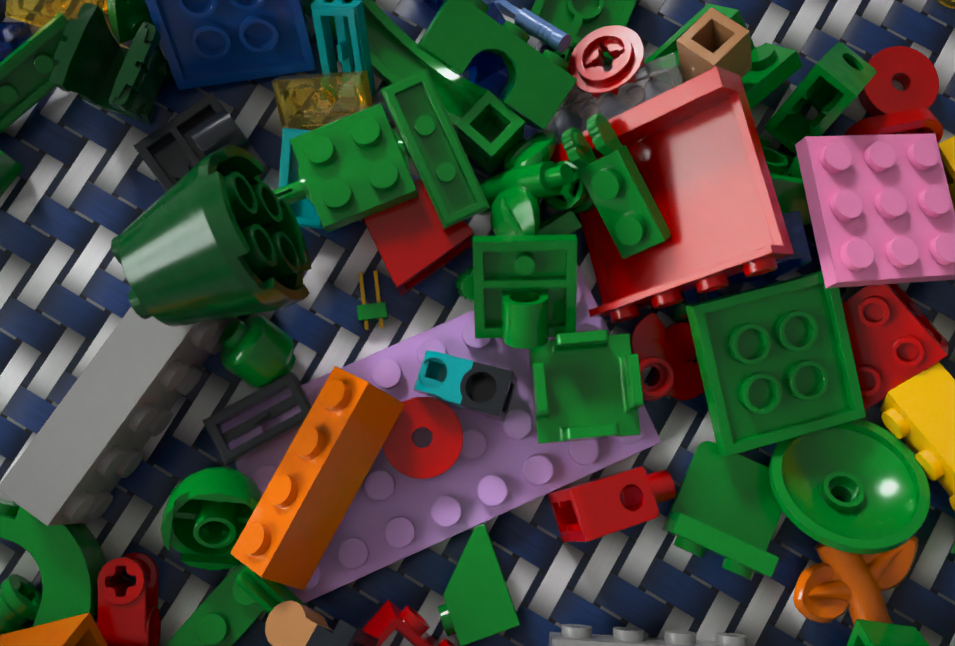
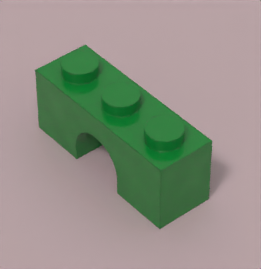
[416,0,578,130]

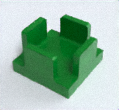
[528,330,644,444]

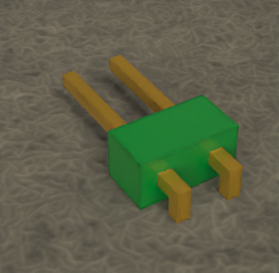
[357,270,388,331]

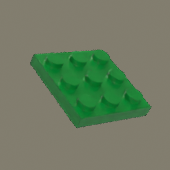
[685,271,866,457]

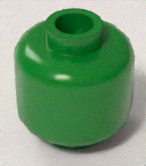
[219,314,296,388]

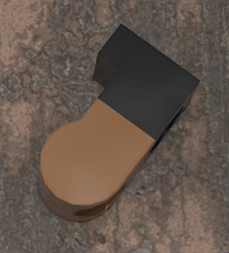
[265,600,379,646]

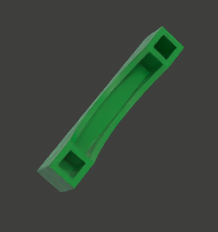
[302,0,525,175]

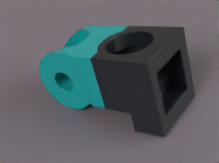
[413,351,517,422]

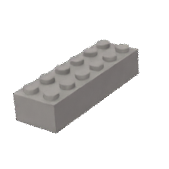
[0,306,238,526]

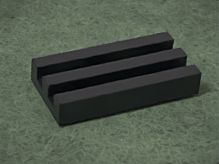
[202,371,312,466]

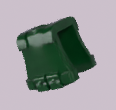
[50,3,172,124]

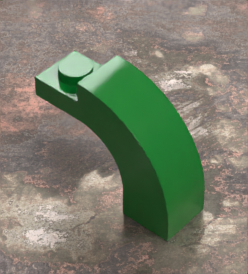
[0,499,110,627]

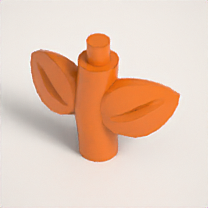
[793,536,918,625]

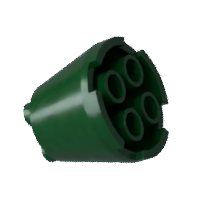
[111,145,312,327]

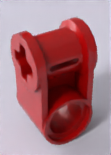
[96,552,161,646]

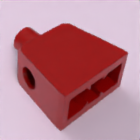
[363,179,474,296]
[547,466,676,542]

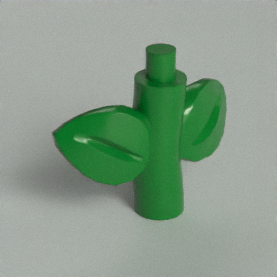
[479,131,574,236]

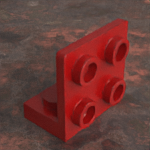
[842,284,949,411]

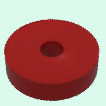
[858,46,939,117]
[382,397,463,479]

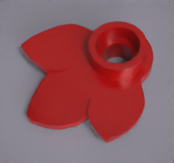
[630,313,704,401]

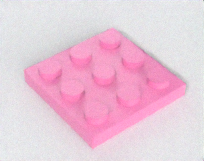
[795,133,955,288]

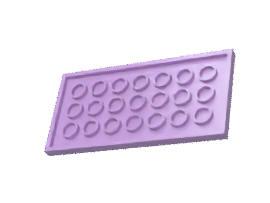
[220,264,661,603]

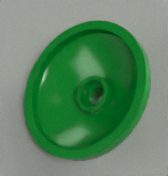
[769,419,930,554]

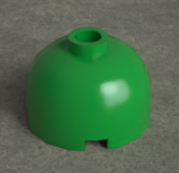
[160,467,263,570]

